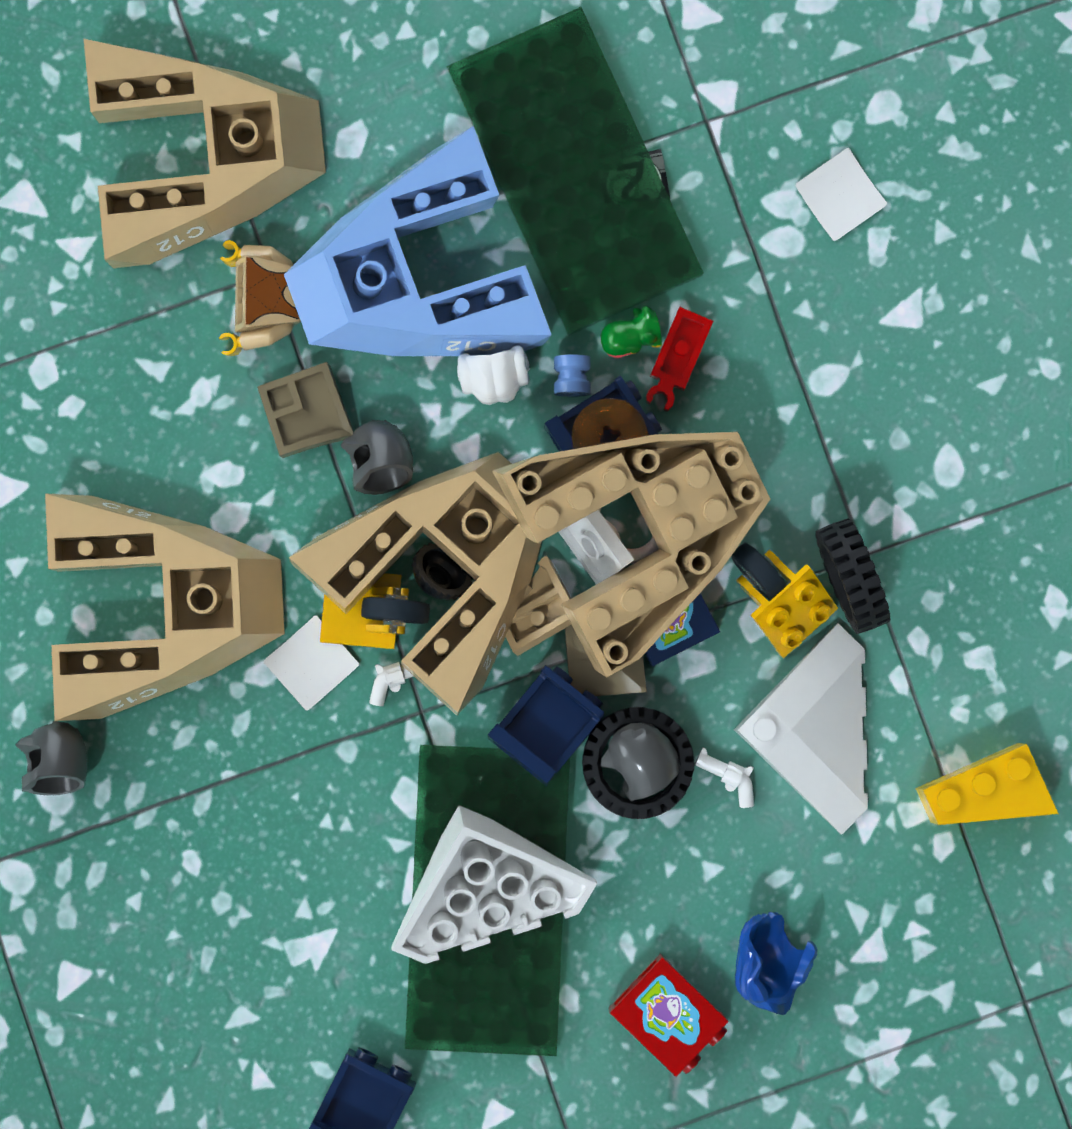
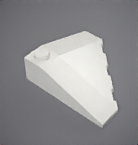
[734,623,868,835]
[391,805,597,964]

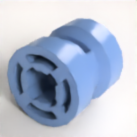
[554,354,591,397]

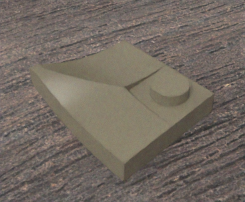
[257,362,354,458]
[565,624,647,696]

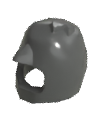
[341,420,413,495]
[15,721,88,796]
[600,722,681,801]

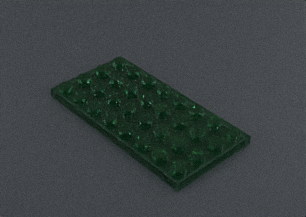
[447,7,704,336]
[405,745,570,1056]

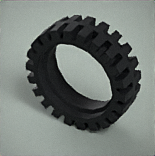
[815,518,891,634]
[582,707,694,819]

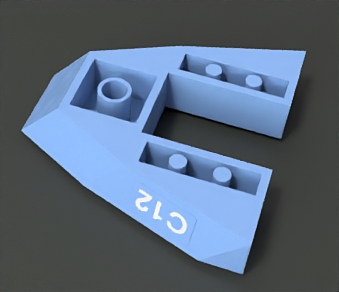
[284,126,552,356]

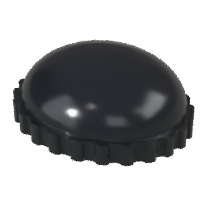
[412,543,473,600]

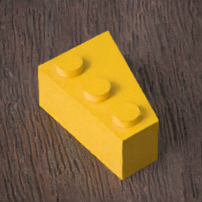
[915,743,1059,825]

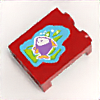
[609,953,729,1077]

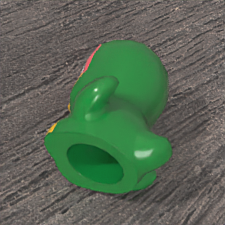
[600,306,662,358]

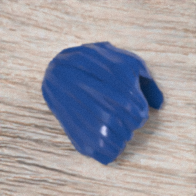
[735,912,817,1015]

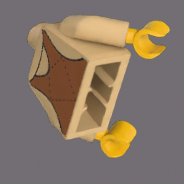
[219,240,301,356]

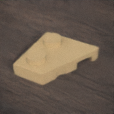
[505,556,571,656]

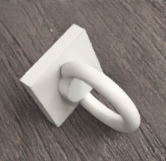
[559,492,659,584]

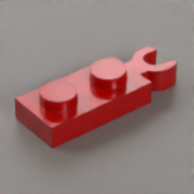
[646,307,714,412]

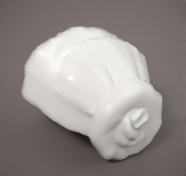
[457,345,530,405]

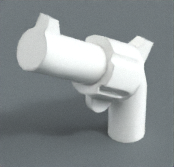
[369,662,414,706]
[695,747,754,808]

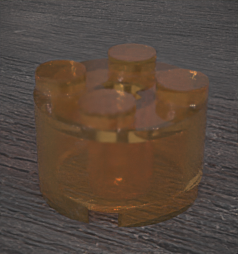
[572,398,648,449]

